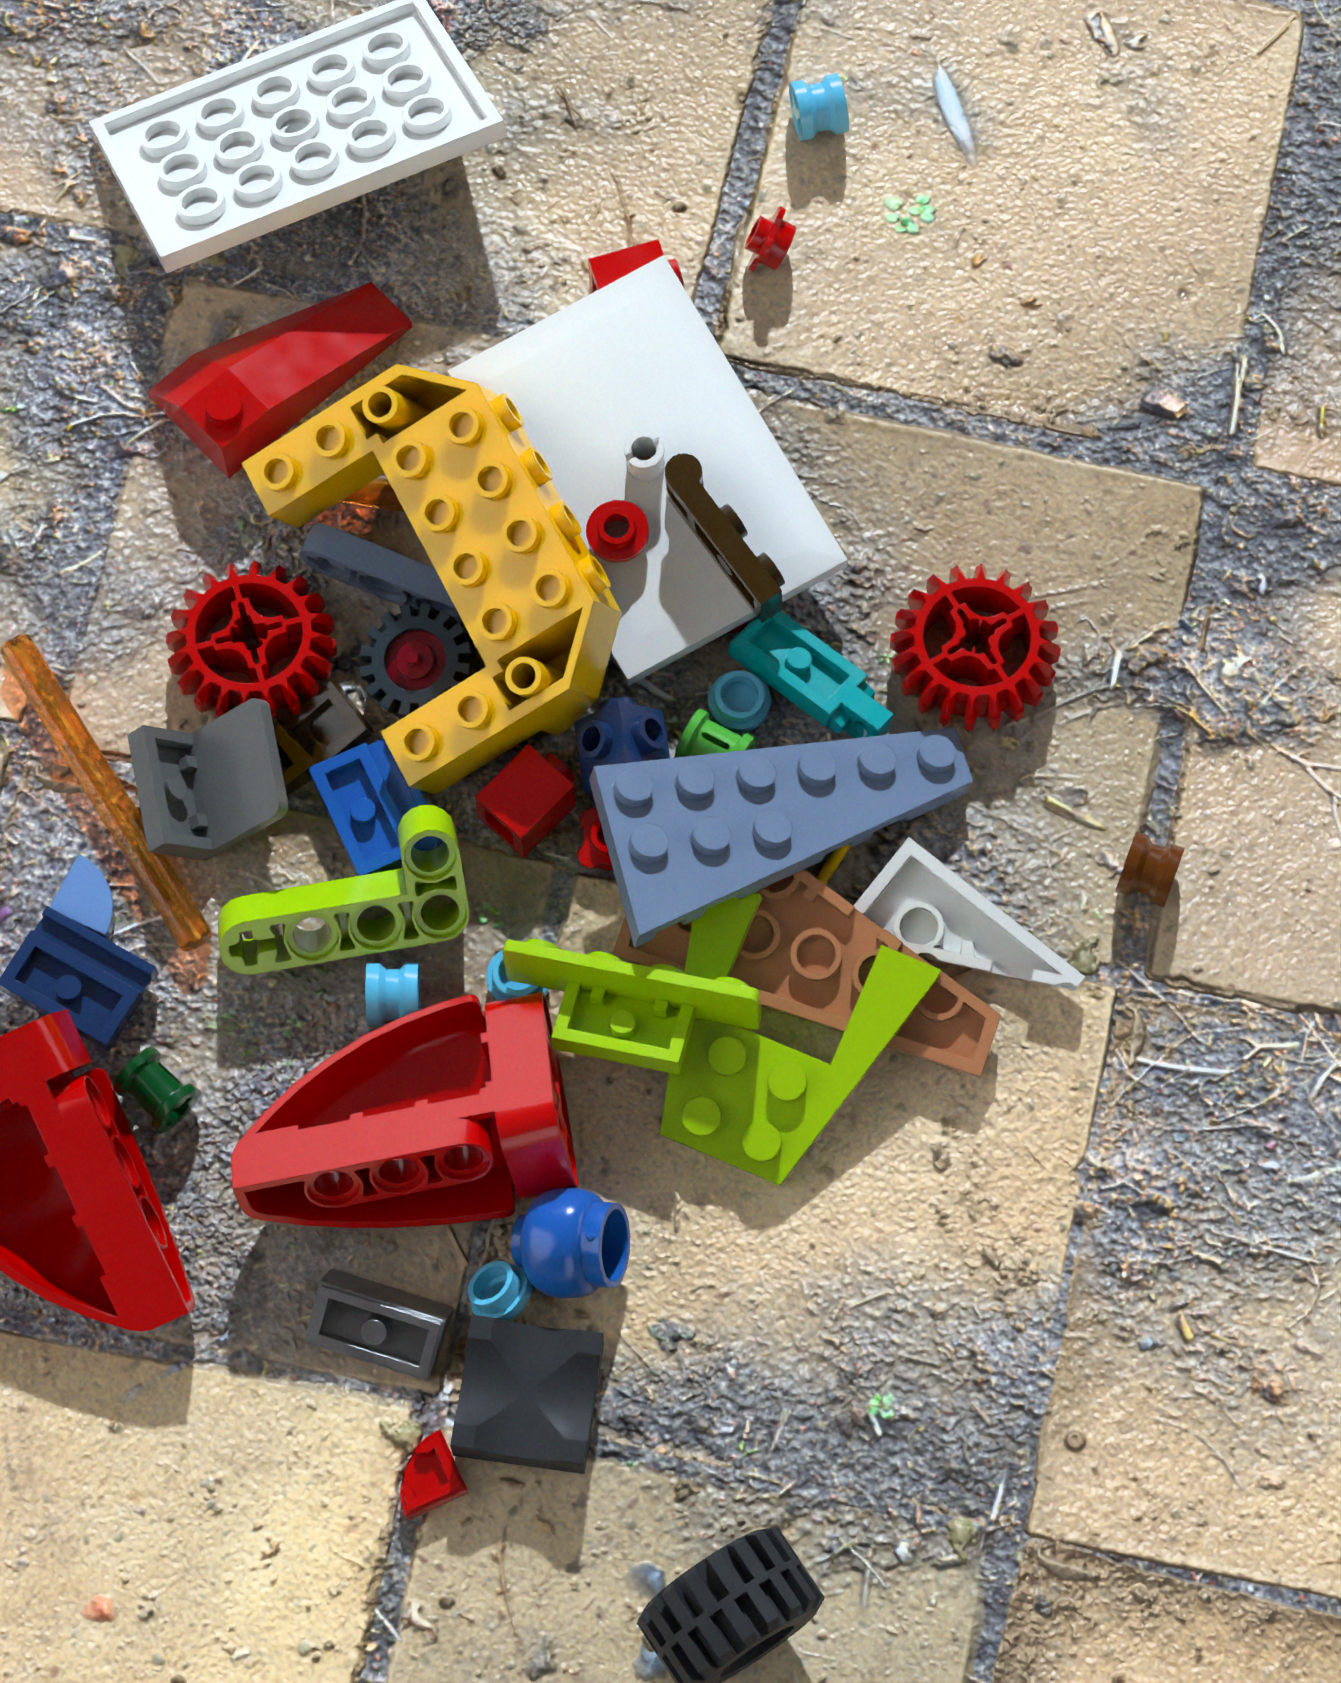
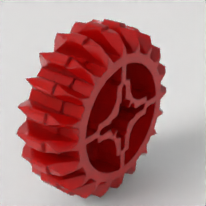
[166,559,337,719]
[890,563,1061,733]

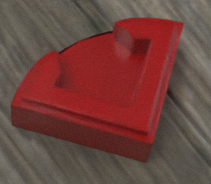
[400,1429,468,1521]

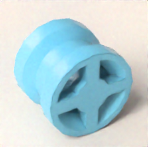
[789,73,849,142]
[365,962,421,1027]

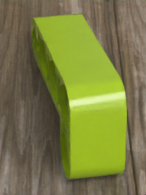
[218,805,469,975]

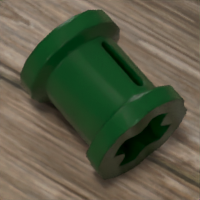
[113,1047,200,1133]

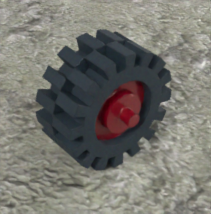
[359,604,481,719]

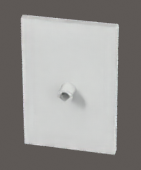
[89,0,507,274]
[448,255,848,686]

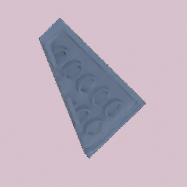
[589,727,973,948]

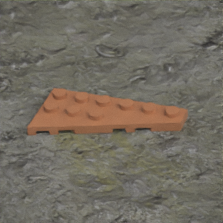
[612,869,1001,1079]

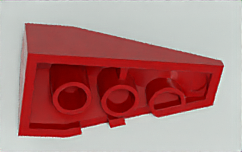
[148,282,413,479]

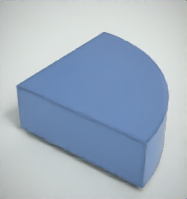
[50,854,115,940]

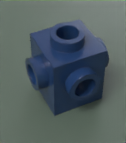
[574,697,670,795]

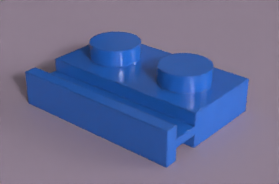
[308,738,443,876]

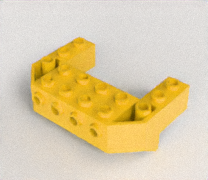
[241,364,622,794]

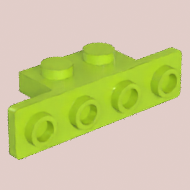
[502,939,762,1075]

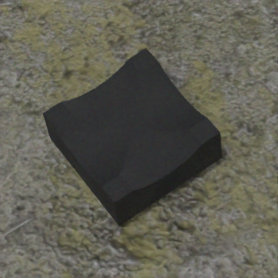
[450,1314,604,1474]

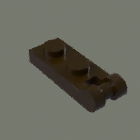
[665,453,785,623]

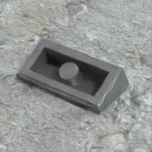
[304,1269,454,1381]

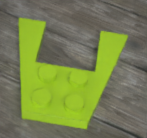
[660,892,941,1186]

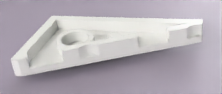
[854,837,1086,991]

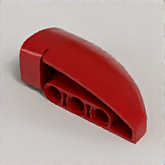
[231,992,579,1228]
[0,1009,195,1332]

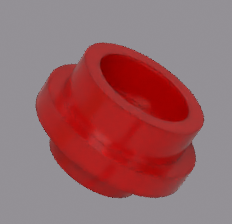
[586,500,649,563]

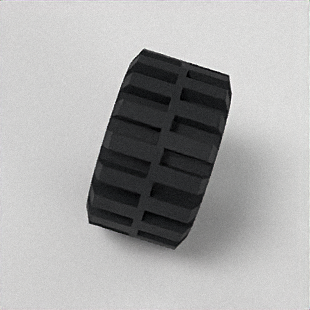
[637,1527,825,1683]

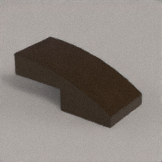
[272,681,375,796]

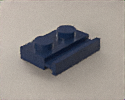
[0,906,159,1052]

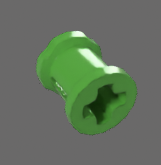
[674,708,757,758]

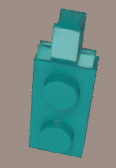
[728,611,894,738]

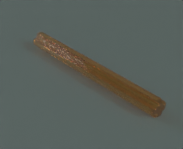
[0,633,212,952]

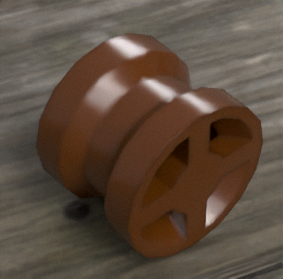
[1115,831,1185,908]

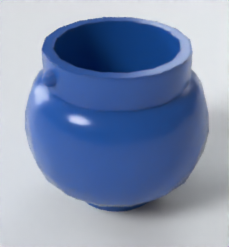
[511,1188,630,1299]

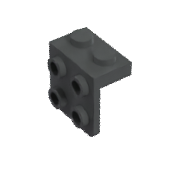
[127,698,288,861]

